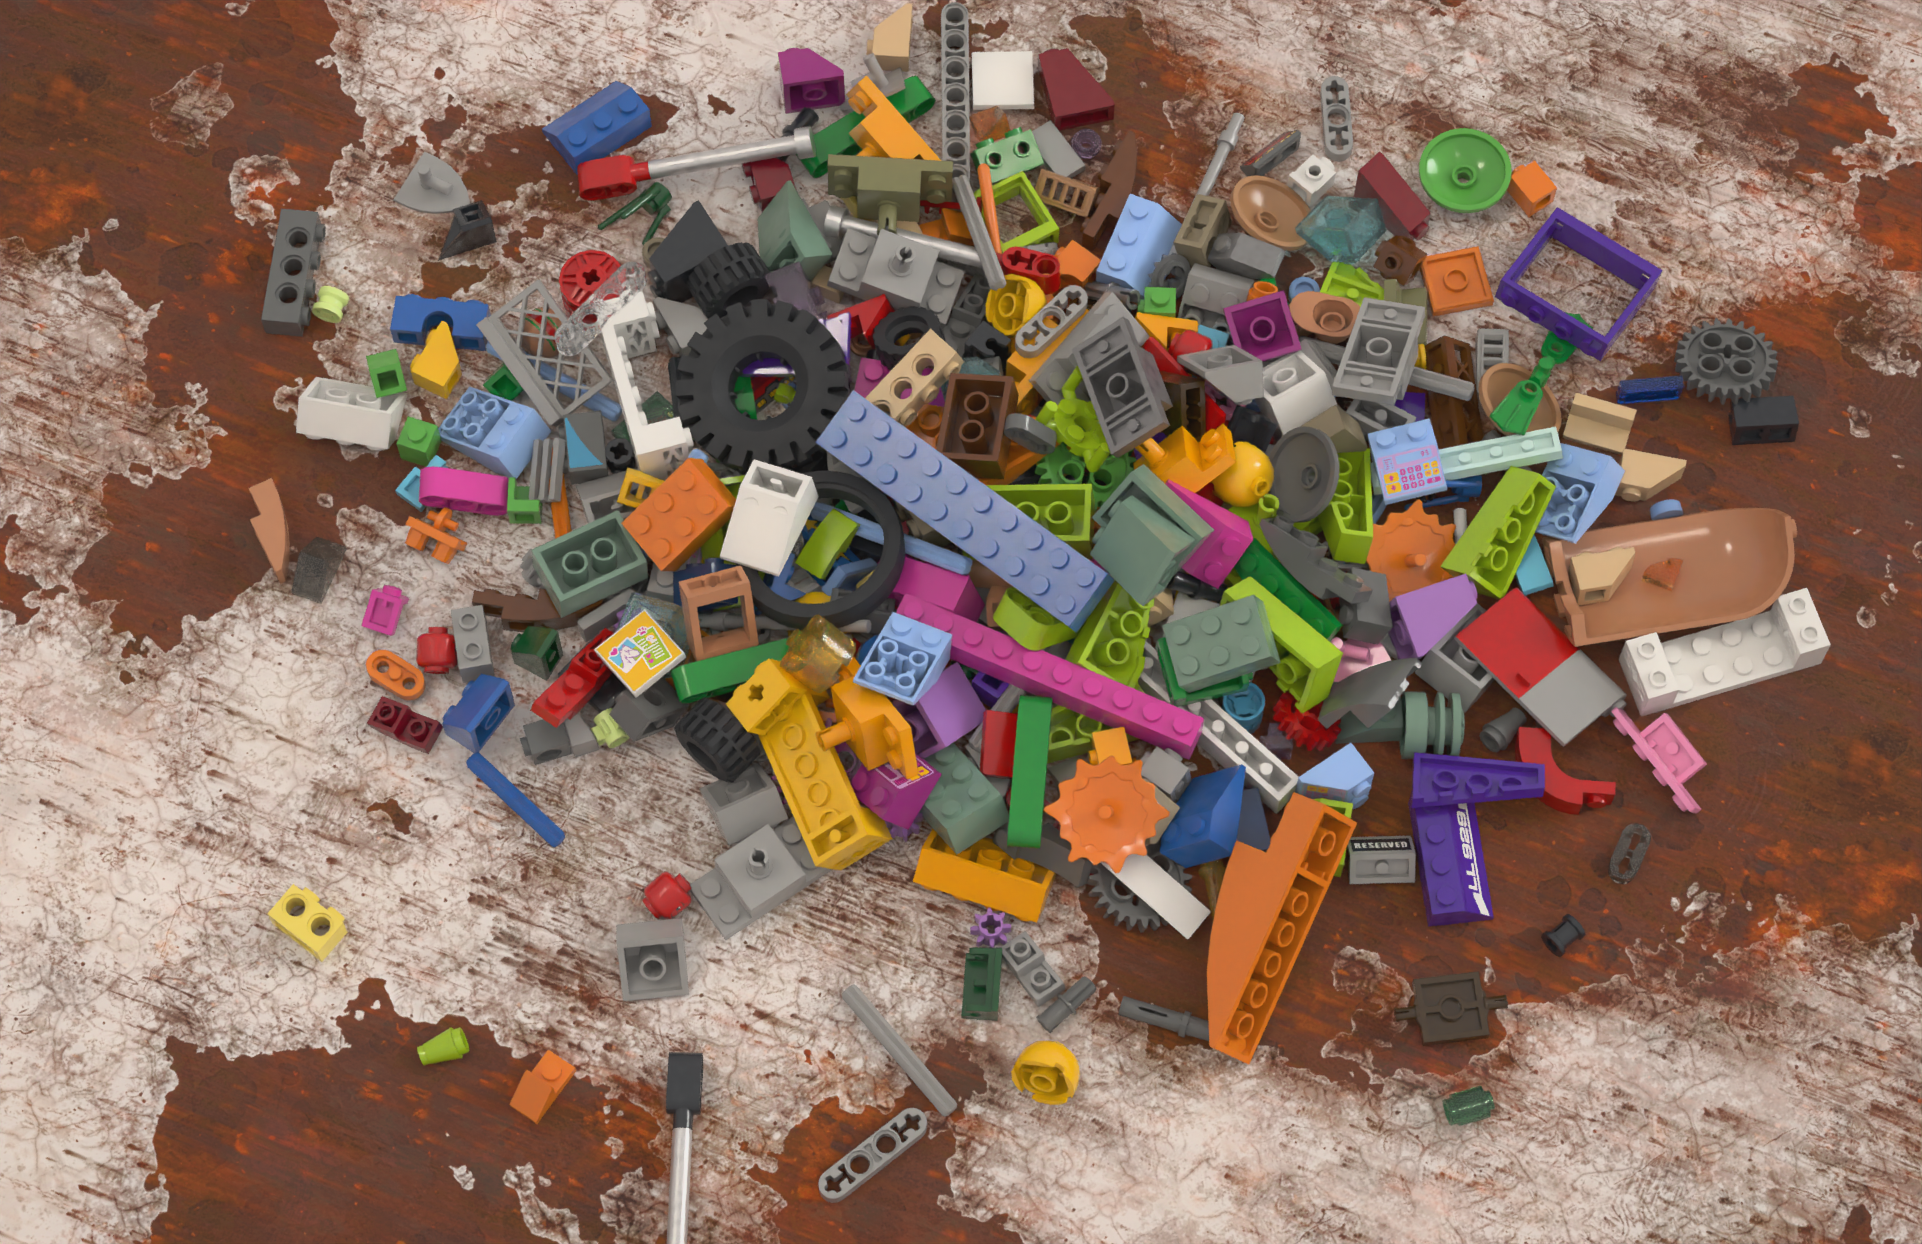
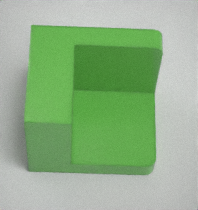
[507,477,543,524]

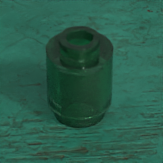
[1442,1085,1495,1126]

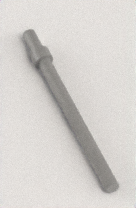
[1168,113,1245,255]
[698,612,871,633]

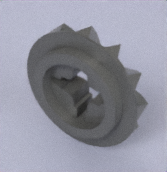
[1147,252,1191,299]

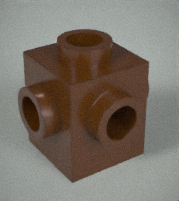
[1373,235,1428,286]

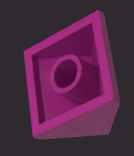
[1223,290,1302,362]

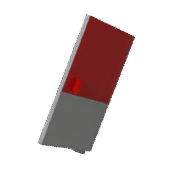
[1454,588,1627,747]

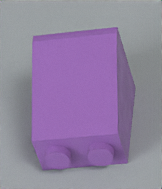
[1388,574,1477,660]
[890,662,986,759]

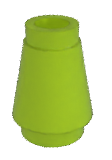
[417,1027,469,1066]

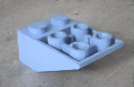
[438,386,551,479]
[1535,443,1625,544]
[853,612,953,705]

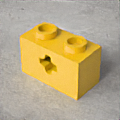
[726,659,807,735]

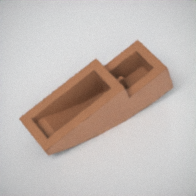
[249,478,290,584]

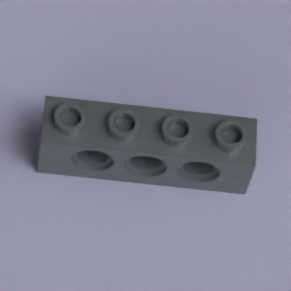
[261,209,326,337]

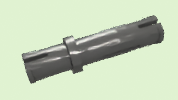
[1119,996,1209,1041]

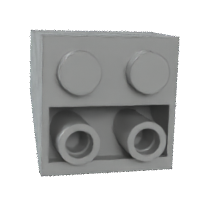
[1177,263,1254,346]
[576,468,648,523]

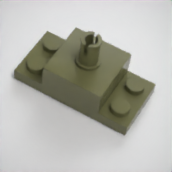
[828,154,953,235]

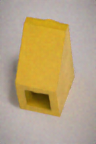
[410,321,462,400]

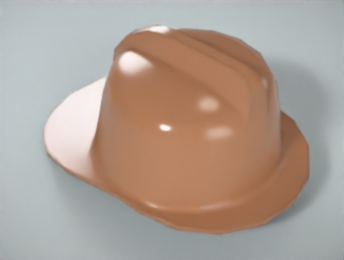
[1289,291,1360,344]

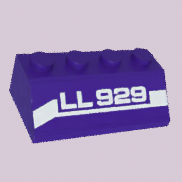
[1408,792,1494,927]

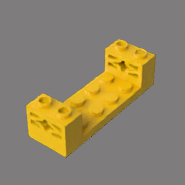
[758,664,892,871]

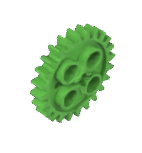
[1035,424,1137,513]

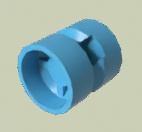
[1222,682,1265,734]

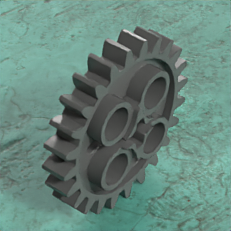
[1674,318,1778,405]
[1087,836,1192,933]

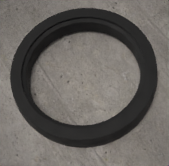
[736,471,905,631]

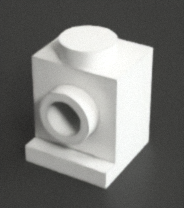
[1287,155,1336,208]

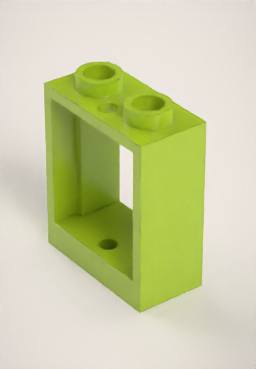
[973,171,1059,254]

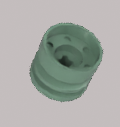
[1399,691,1465,759]

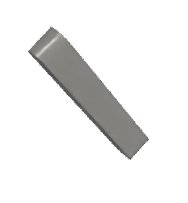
[941,2,970,203]

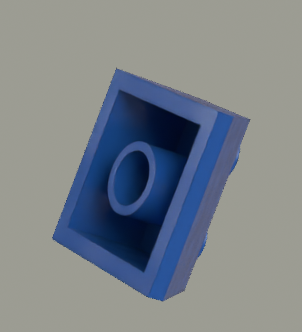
[442,674,515,753]

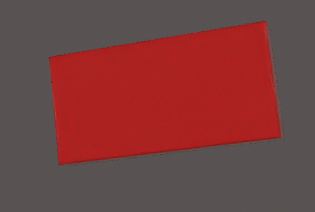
[980,710,1018,779]

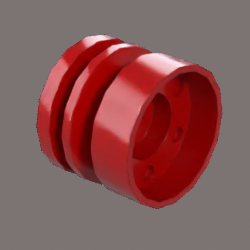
[559,250,627,332]

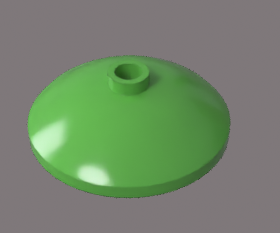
[1419,128,1512,213]

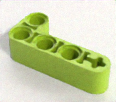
[993,587,1098,651]

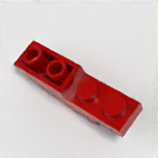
[530,628,614,728]

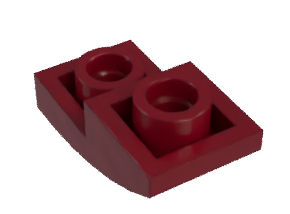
[367,696,443,754]

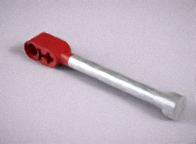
[577,126,816,201]
[824,206,1061,295]

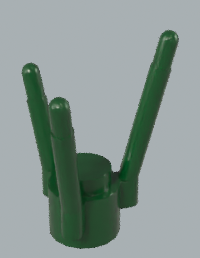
[598,182,672,245]

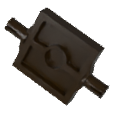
[1394,971,1508,1046]

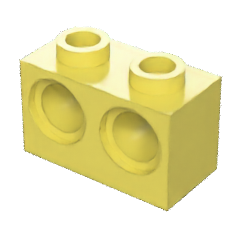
[268,884,348,962]

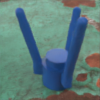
[1404,475,1482,511]

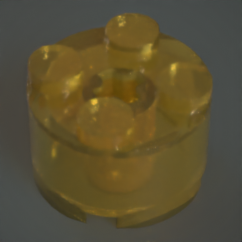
[780,614,856,693]

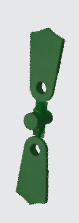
[1489,312,1593,436]

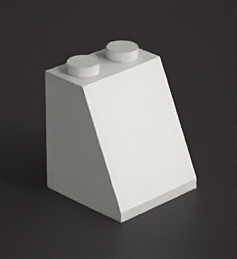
[1254,351,1337,442]

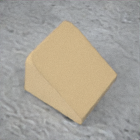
[811,265,845,304]

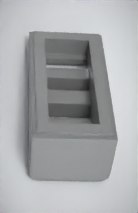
[1475,328,1509,395]
[563,712,599,757]

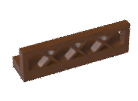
[1424,335,1483,450]

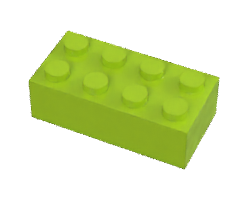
[962,484,1095,560]

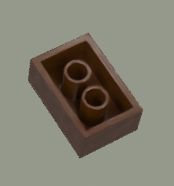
[936,373,1019,479]

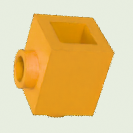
[1088,727,1132,766]

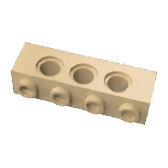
[865,329,964,427]

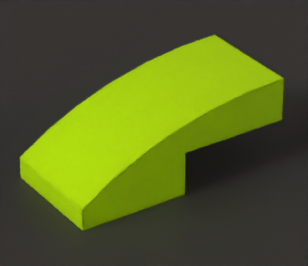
[795,509,860,580]

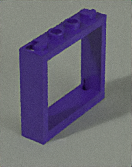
[1495,207,1663,361]

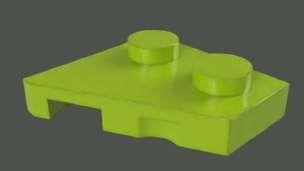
[1320,250,1384,307]

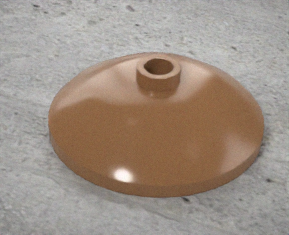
[1230,175,1315,251]
[1478,363,1562,436]

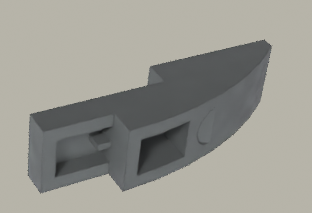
[943,273,990,365]
[1259,515,1373,604]

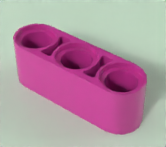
[419,466,509,516]

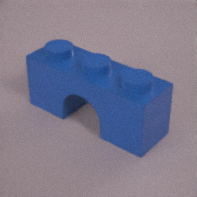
[390,294,491,351]

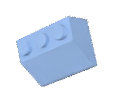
[1096,194,1182,299]

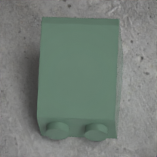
[1090,495,1196,606]

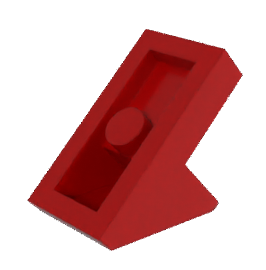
[827,294,895,349]

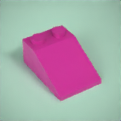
[1165,479,1253,589]

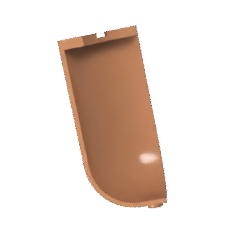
[1542,508,1797,647]

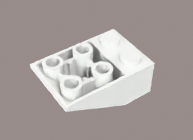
[720,459,819,577]

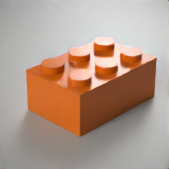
[621,458,736,571]

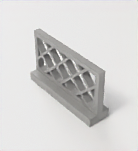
[476,280,614,426]

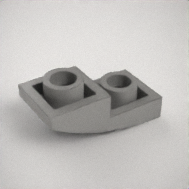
[1000,931,1065,1007]

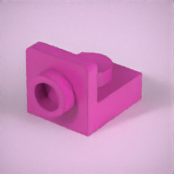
[361,585,409,636]

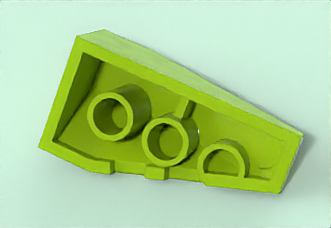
[1065,580,1155,689]

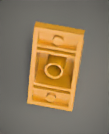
[846,75,941,161]
[1006,309,1089,416]
[1133,424,1236,493]
[815,653,918,779]

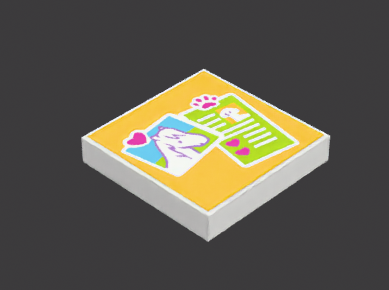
[594,609,686,698]

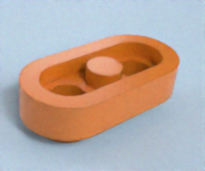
[366,650,426,701]

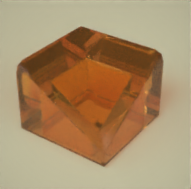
[970,106,1010,142]

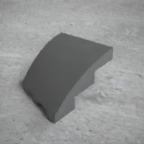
[1318,658,1422,729]

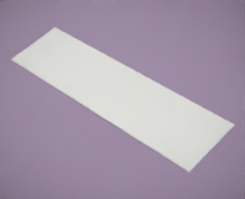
[1100,854,1211,939]

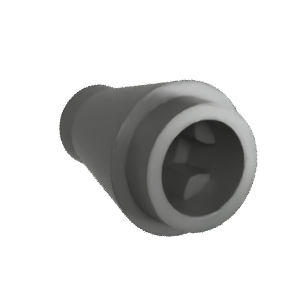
[1480,708,1526,752]

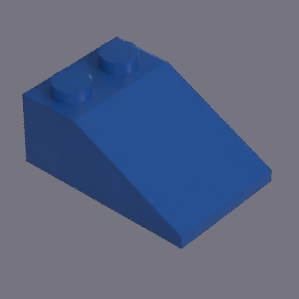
[1160,764,1246,868]

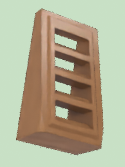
[1035,168,1100,217]

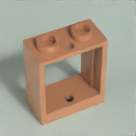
[679,566,759,661]

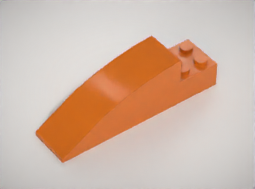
[1207,792,1357,1065]

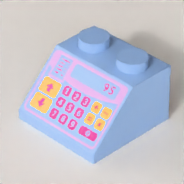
[1367,419,1447,505]
[1295,743,1374,809]

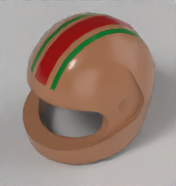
[517,307,570,358]

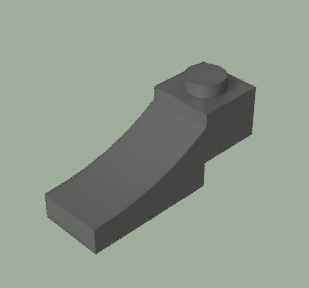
[992,812,1092,887]

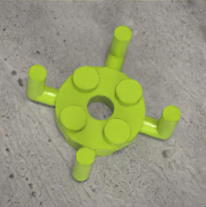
[1035,366,1111,473]

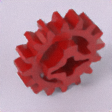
[1273,691,1341,751]

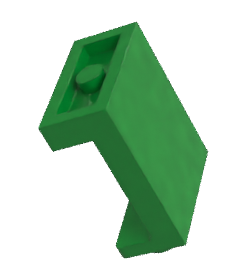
[1155,637,1253,707]

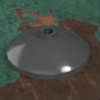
[1268,426,1339,523]

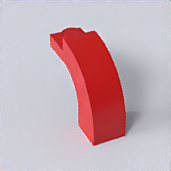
[1515,727,1616,815]

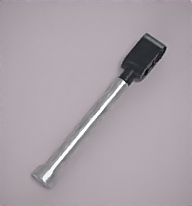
[666,1052,703,1244]

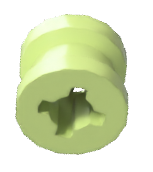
[312,286,349,323]

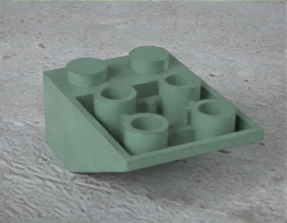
[757,180,833,295]

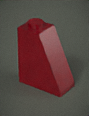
[1038,48,1115,131]
[1353,151,1431,241]

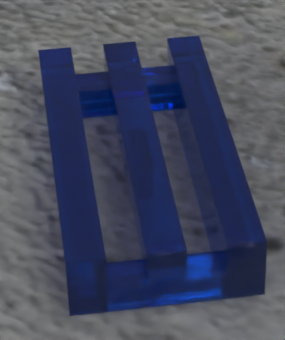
[1616,376,1684,404]

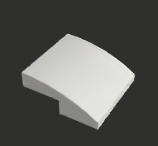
[972,51,1034,110]

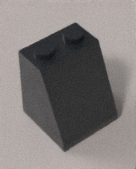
[648,200,728,303]

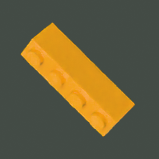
[913,829,1056,923]

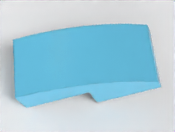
[1514,535,1554,595]

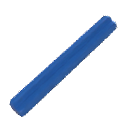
[466,752,565,847]

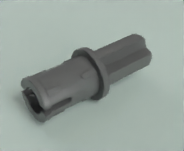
[1036,976,1096,1034]

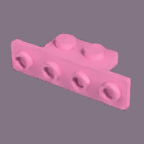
[1611,707,1707,813]

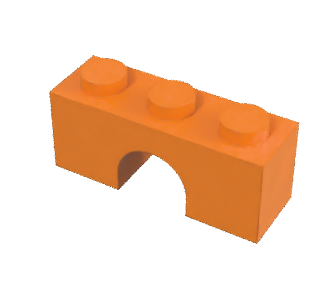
[1042,240,1101,324]

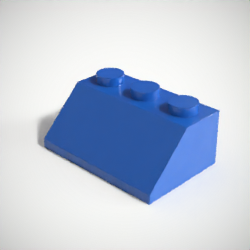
[542,81,652,175]

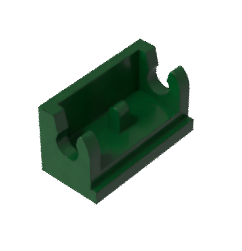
[961,947,1002,1021]

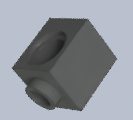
[520,719,572,765]

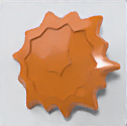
[1366,499,1456,602]
[1043,755,1170,874]

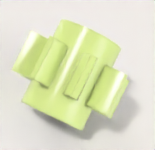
[591,708,629,748]

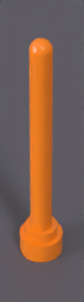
[977,164,1002,254]

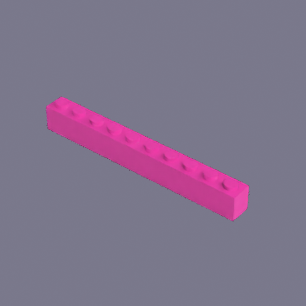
[896,593,1204,760]

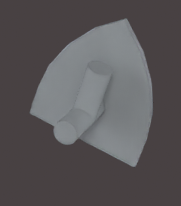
[839,53,906,110]
[393,151,470,214]

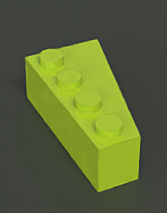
[1318,448,1373,564]

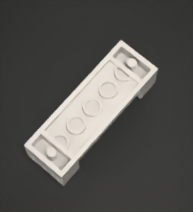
[594,291,694,489]
[1619,588,1830,717]

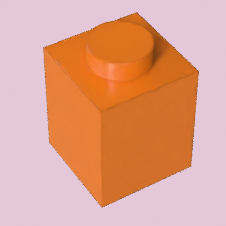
[1507,161,1557,217]

